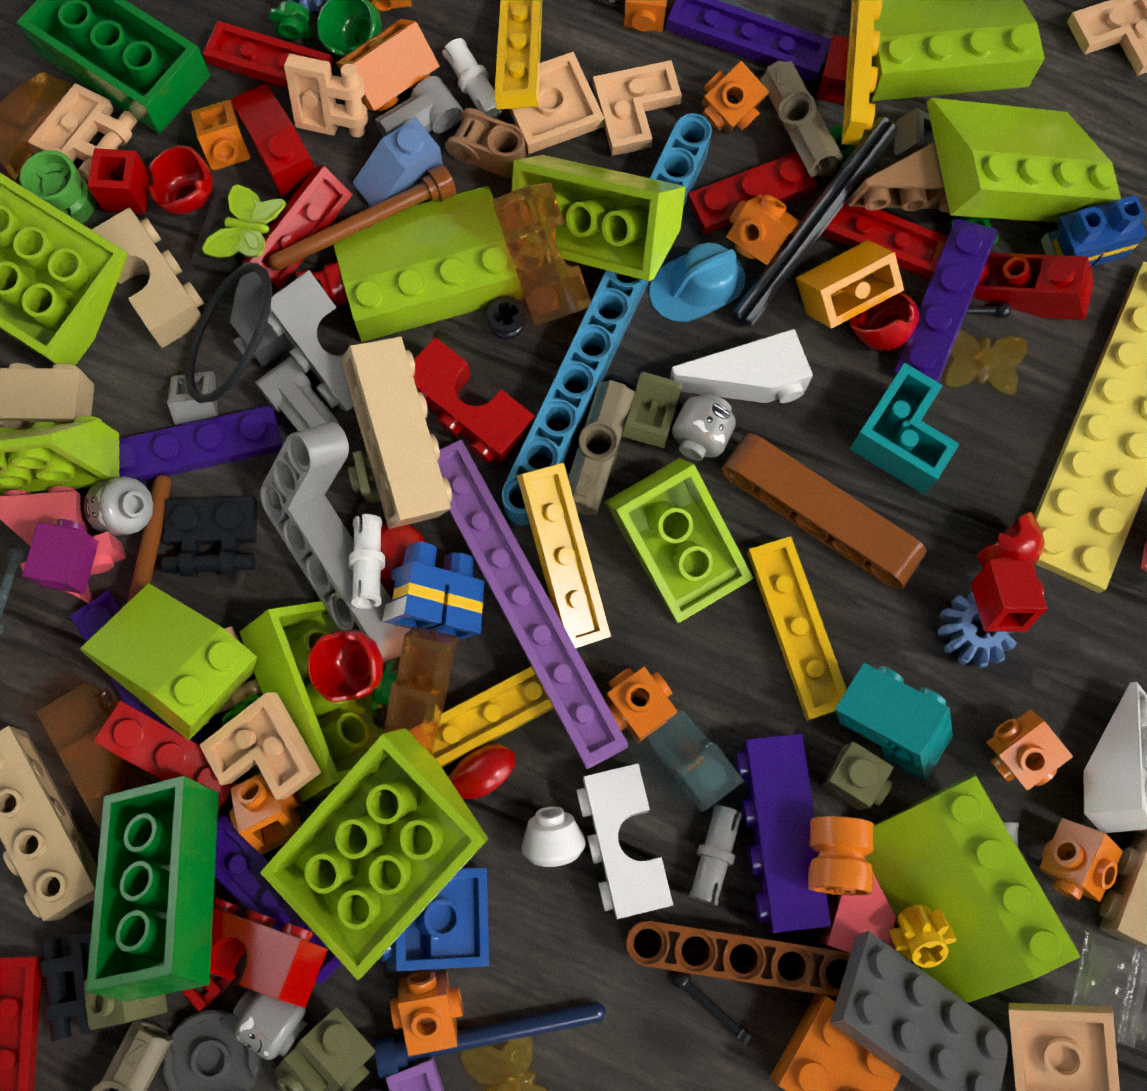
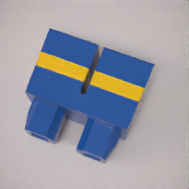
[1041,195,1147,267]
[382,541,484,641]

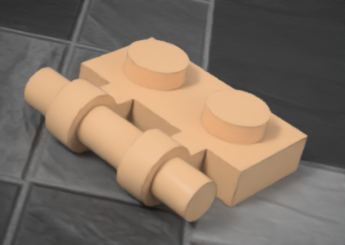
[284,53,368,137]
[27,83,138,181]

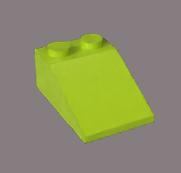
[604,458,754,623]
[81,583,257,741]

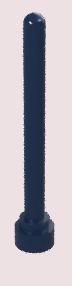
[374,1002,606,1079]

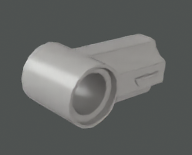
[375,76,463,138]
[255,356,339,431]

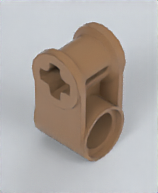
[445,108,527,178]

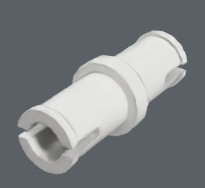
[442,38,503,118]
[349,514,385,609]

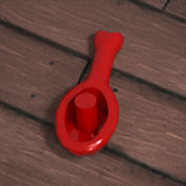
[448,744,515,799]

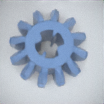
[938,591,1017,668]

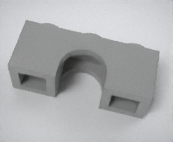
[267,271,354,411]

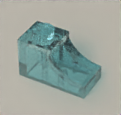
[646,710,744,812]

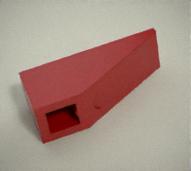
[973,253,1094,321]

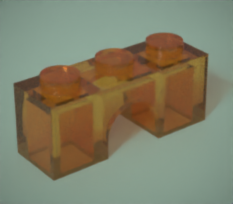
[492,182,591,326]

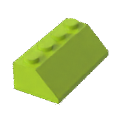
[509,155,686,281]
[239,601,385,802]

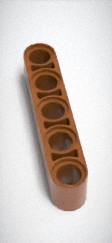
[721,433,927,590]
[624,920,850,997]

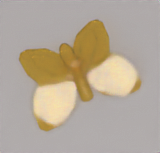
[946,330,1028,395]
[461,1036,547,1091]

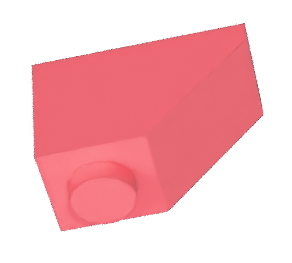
[819,857,896,954]

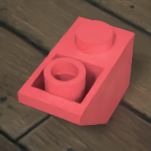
[0,486,91,546]

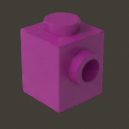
[22,519,99,594]

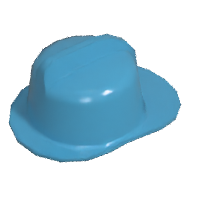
[649,242,746,322]

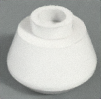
[521,807,586,867]

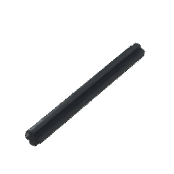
[733,116,897,327]

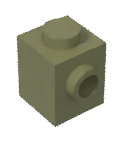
[819,741,894,811]

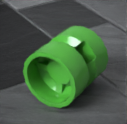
[20,150,96,224]

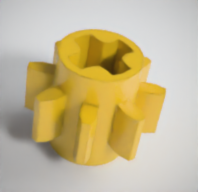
[889,905,956,968]

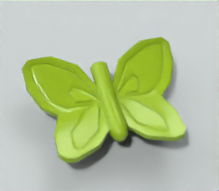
[202,185,286,258]

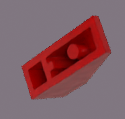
[230,83,315,200]

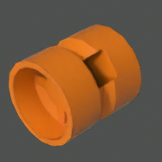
[808,816,874,896]

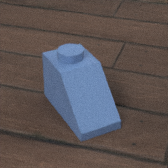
[353,118,443,207]

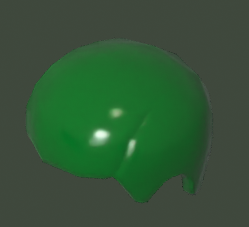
[316,0,383,57]

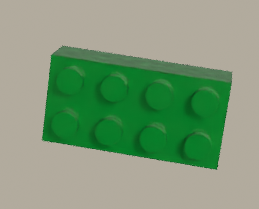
[16,0,211,134]
[86,776,219,1002]

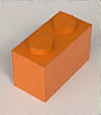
[336,19,440,112]

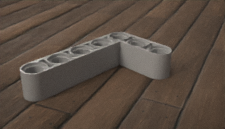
[260,421,413,664]

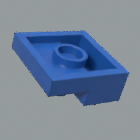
[378,868,489,971]

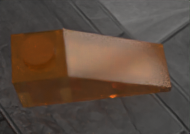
[36,682,124,831]

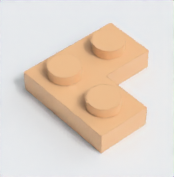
[1067,0,1147,76]
[593,60,682,156]
[199,692,321,800]

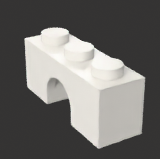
[576,764,673,919]

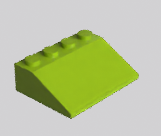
[870,0,1045,101]
[927,98,1121,223]
[0,173,129,366]
[333,186,523,342]
[0,416,119,496]
[260,728,488,980]
[865,772,1081,1003]

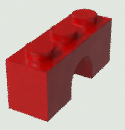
[413,337,535,468]
[210,897,328,1008]

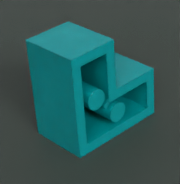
[849,363,959,495]
[835,663,953,782]

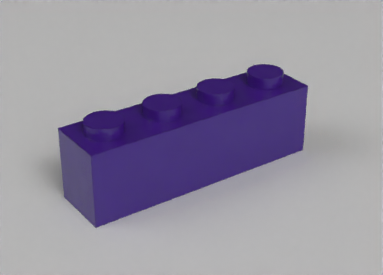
[735,734,831,933]

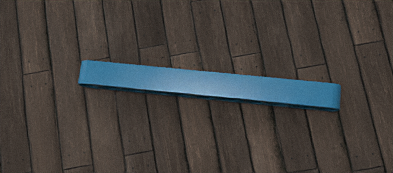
[502,113,712,526]

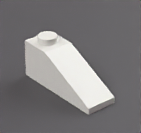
[670,329,813,403]

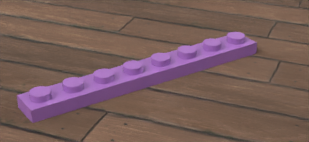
[437,440,628,769]

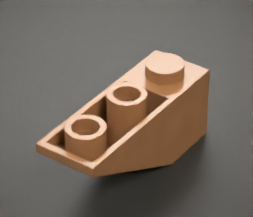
[847,142,949,213]

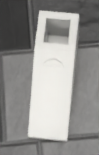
[1084,682,1147,833]

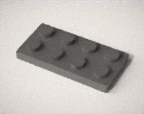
[830,931,1011,1091]

